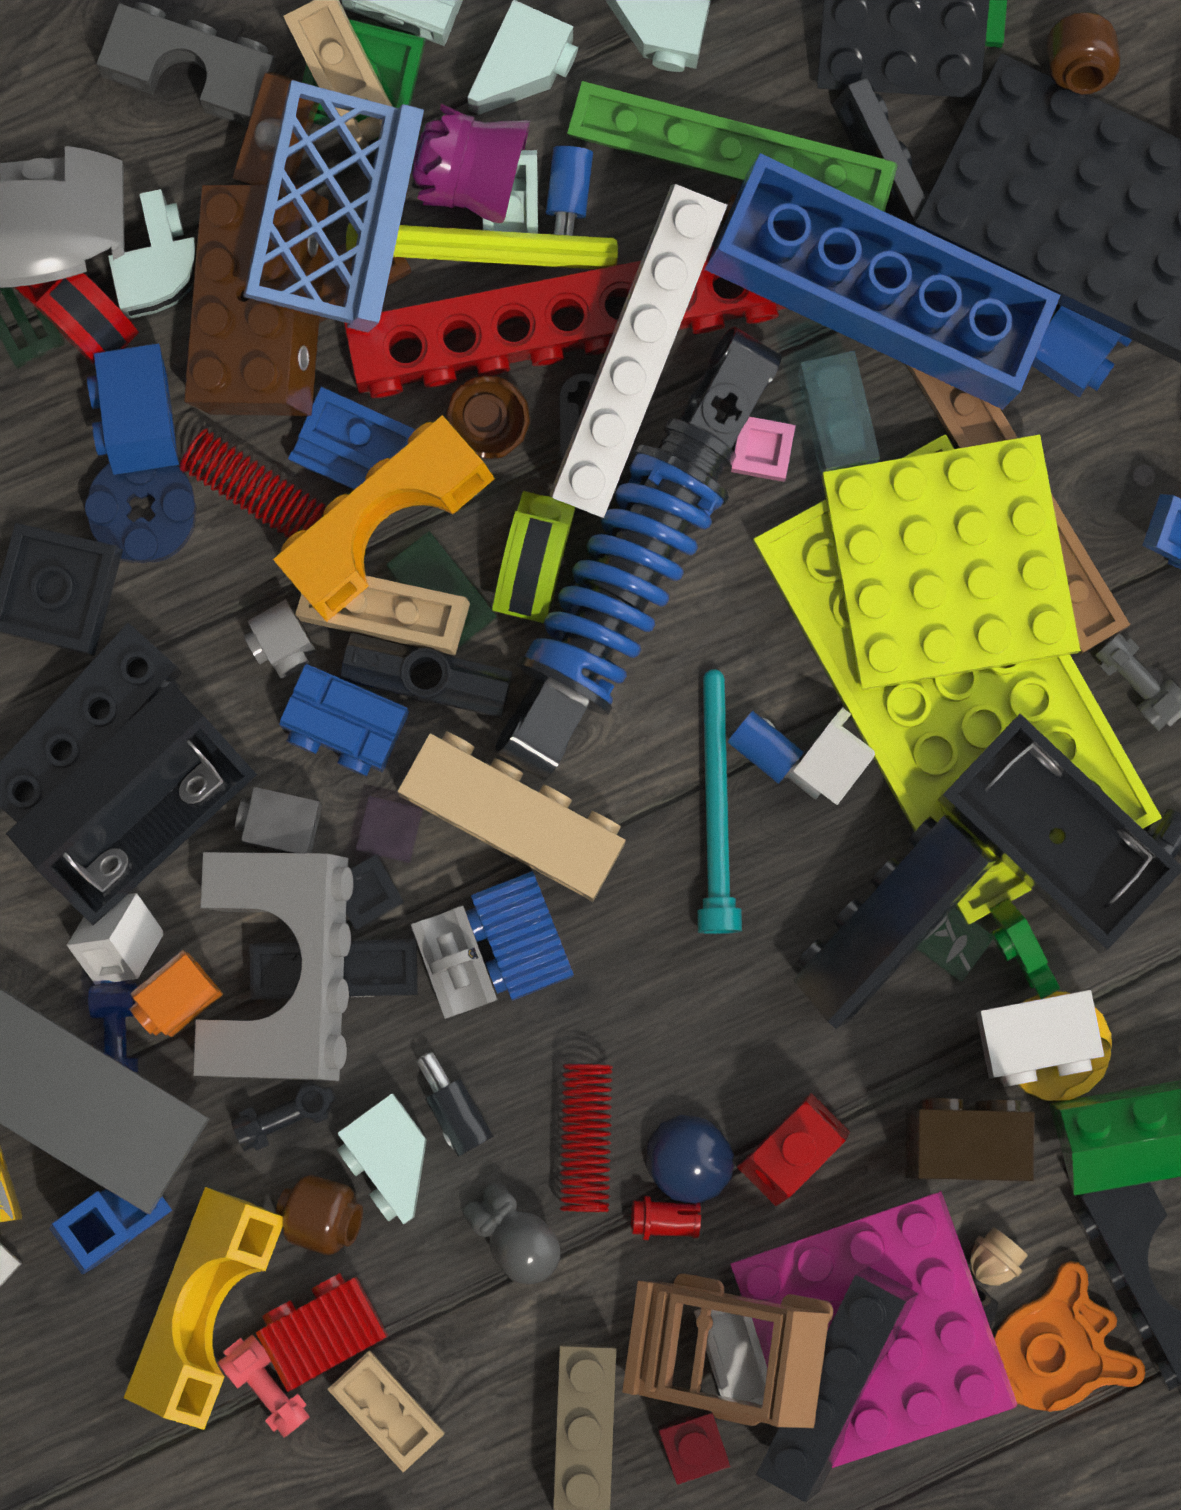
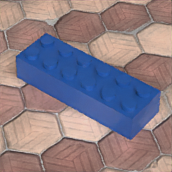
[704,153,1061,410]

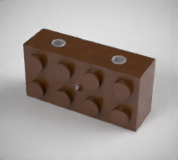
[184,185,329,416]

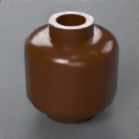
[1047,12,1120,94]
[276,1175,363,1255]

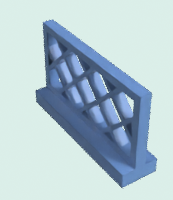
[243,80,424,332]

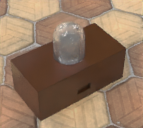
[232,72,319,185]

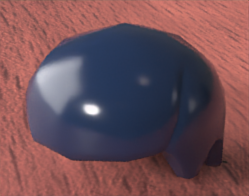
[646,1115,734,1204]

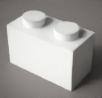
[976,990,1104,1087]

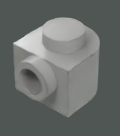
[244,599,316,678]

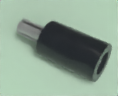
[417,1052,494,1157]

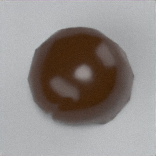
[446,376,530,459]

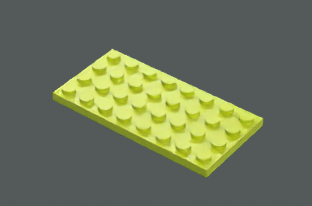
[753,434,1162,926]

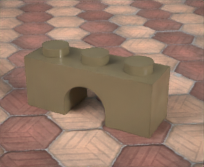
[553,1343,616,1510]

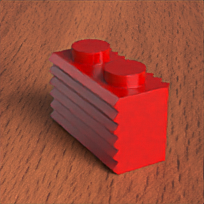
[255,1273,388,1392]

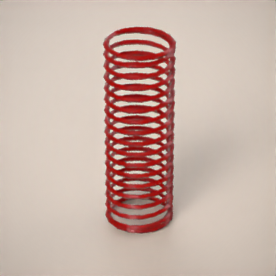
[179,428,325,538]
[559,1064,613,1212]

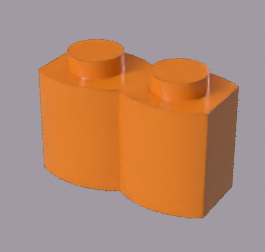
[129,950,223,1037]

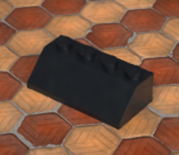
[793,815,997,1029]

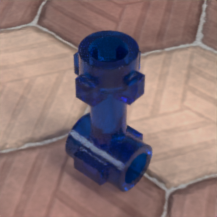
[88,980,138,1072]

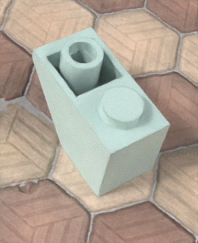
[337,1094,427,1224]

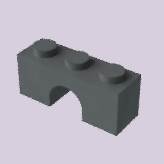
[97,2,277,127]

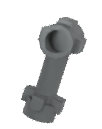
[1095,633,1181,731]

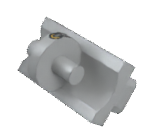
[411,906,497,1019]

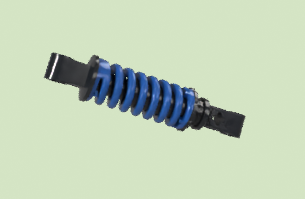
[495,326,782,780]

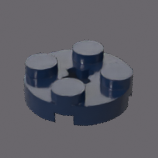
[85,463,197,563]

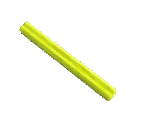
[346,223,618,269]

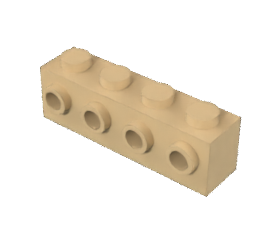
[398,731,626,902]

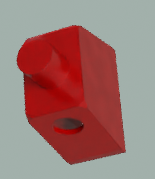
[737,1093,850,1206]

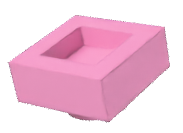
[731,417,796,482]

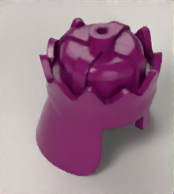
[412,104,530,223]

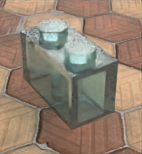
[798,350,880,476]

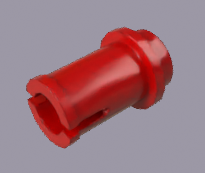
[631,1196,701,1241]

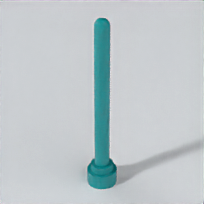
[697,669,742,934]

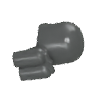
[464,1183,561,1285]

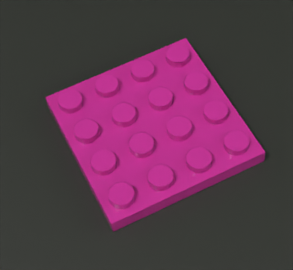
[731,1191,1018,1468]

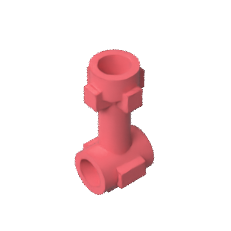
[217,1335,310,1438]

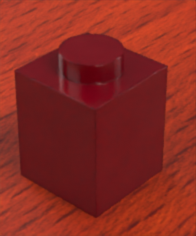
[658,1410,731,1485]

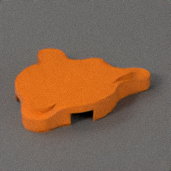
[994,1261,1145,1412]

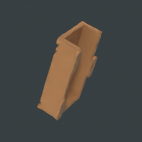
[622,1274,833,1428]

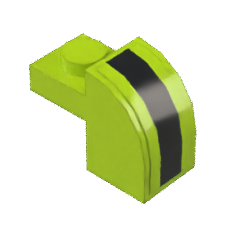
[492,491,576,623]

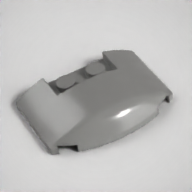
[0,146,124,288]

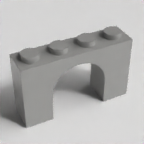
[194,852,353,1081]

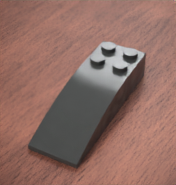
[0,987,210,1214]

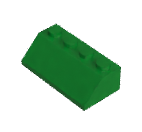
[1050,1080,1181,1195]

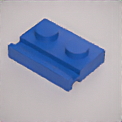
[288,387,415,490]

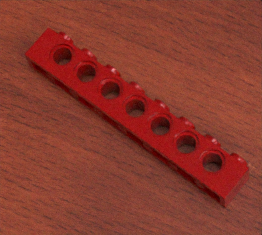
[344,246,786,398]

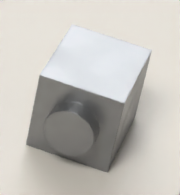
[235,787,322,853]

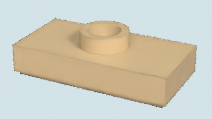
[328,1350,445,1472]

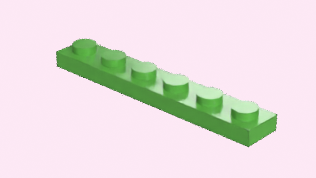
[567,81,898,212]

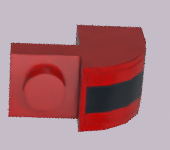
[14,273,139,365]

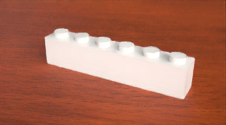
[550,184,727,518]

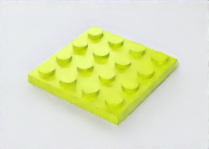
[822,435,1081,691]

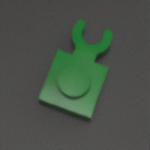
[989,898,1060,999]

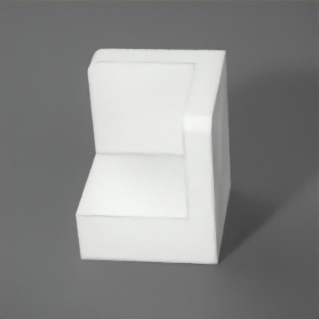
[793,707,875,805]
[67,893,163,985]

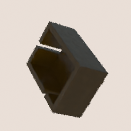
[905,1098,1035,1181]

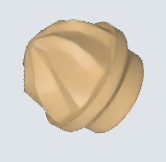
[970,1227,1028,1286]

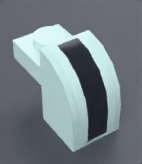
[108,189,197,319]

